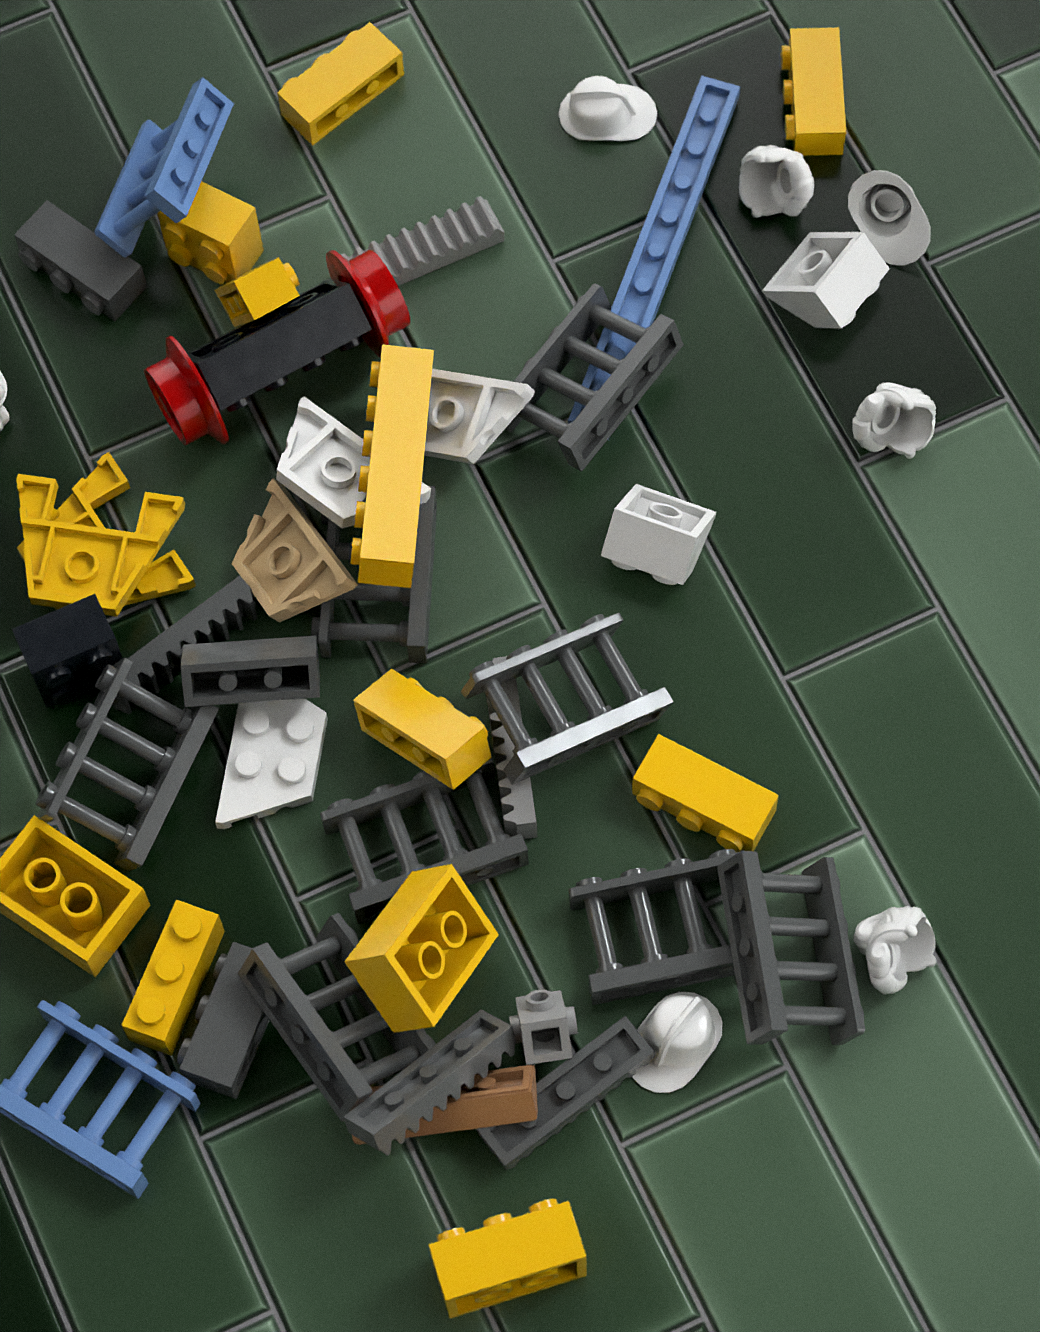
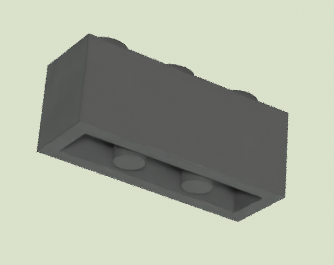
[14,200,147,322]
[180,635,320,707]
[177,942,270,1099]

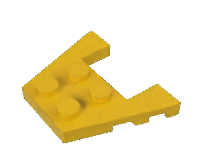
[17,452,196,610]
[16,474,185,617]

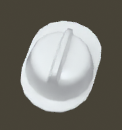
[559,76,657,141]
[848,170,931,266]
[632,992,722,1093]

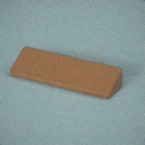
[352,1065,538,1144]

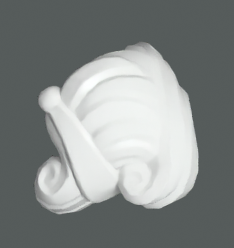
[739,145,814,218]
[852,382,936,459]
[854,906,937,995]

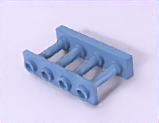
[95,77,234,258]
[0,1000,201,1199]

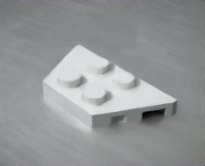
[424,369,535,464]
[276,397,431,529]
[215,698,328,829]

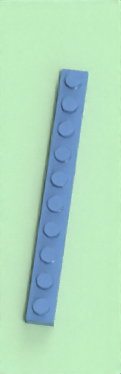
[568,76,740,440]

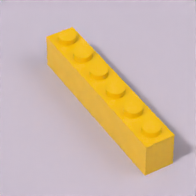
[350,344,434,588]

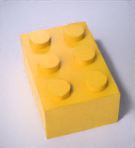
[0,815,150,977]
[344,864,499,1033]
[429,1199,587,1319]

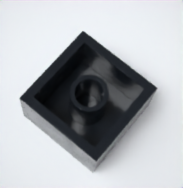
[12,594,123,708]

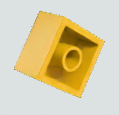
[157,181,264,284]

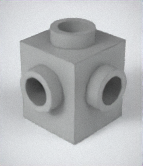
[509,990,578,1065]

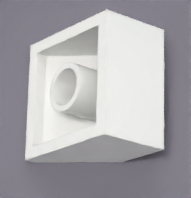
[762,232,890,329]
[601,484,717,585]

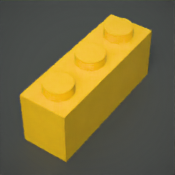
[277,22,404,146]
[781,27,846,156]
[214,257,300,327]
[353,669,492,790]
[632,734,779,853]
[121,900,225,1056]

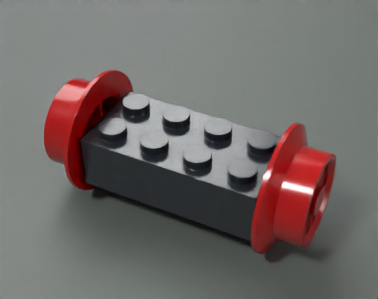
[144,250,411,446]

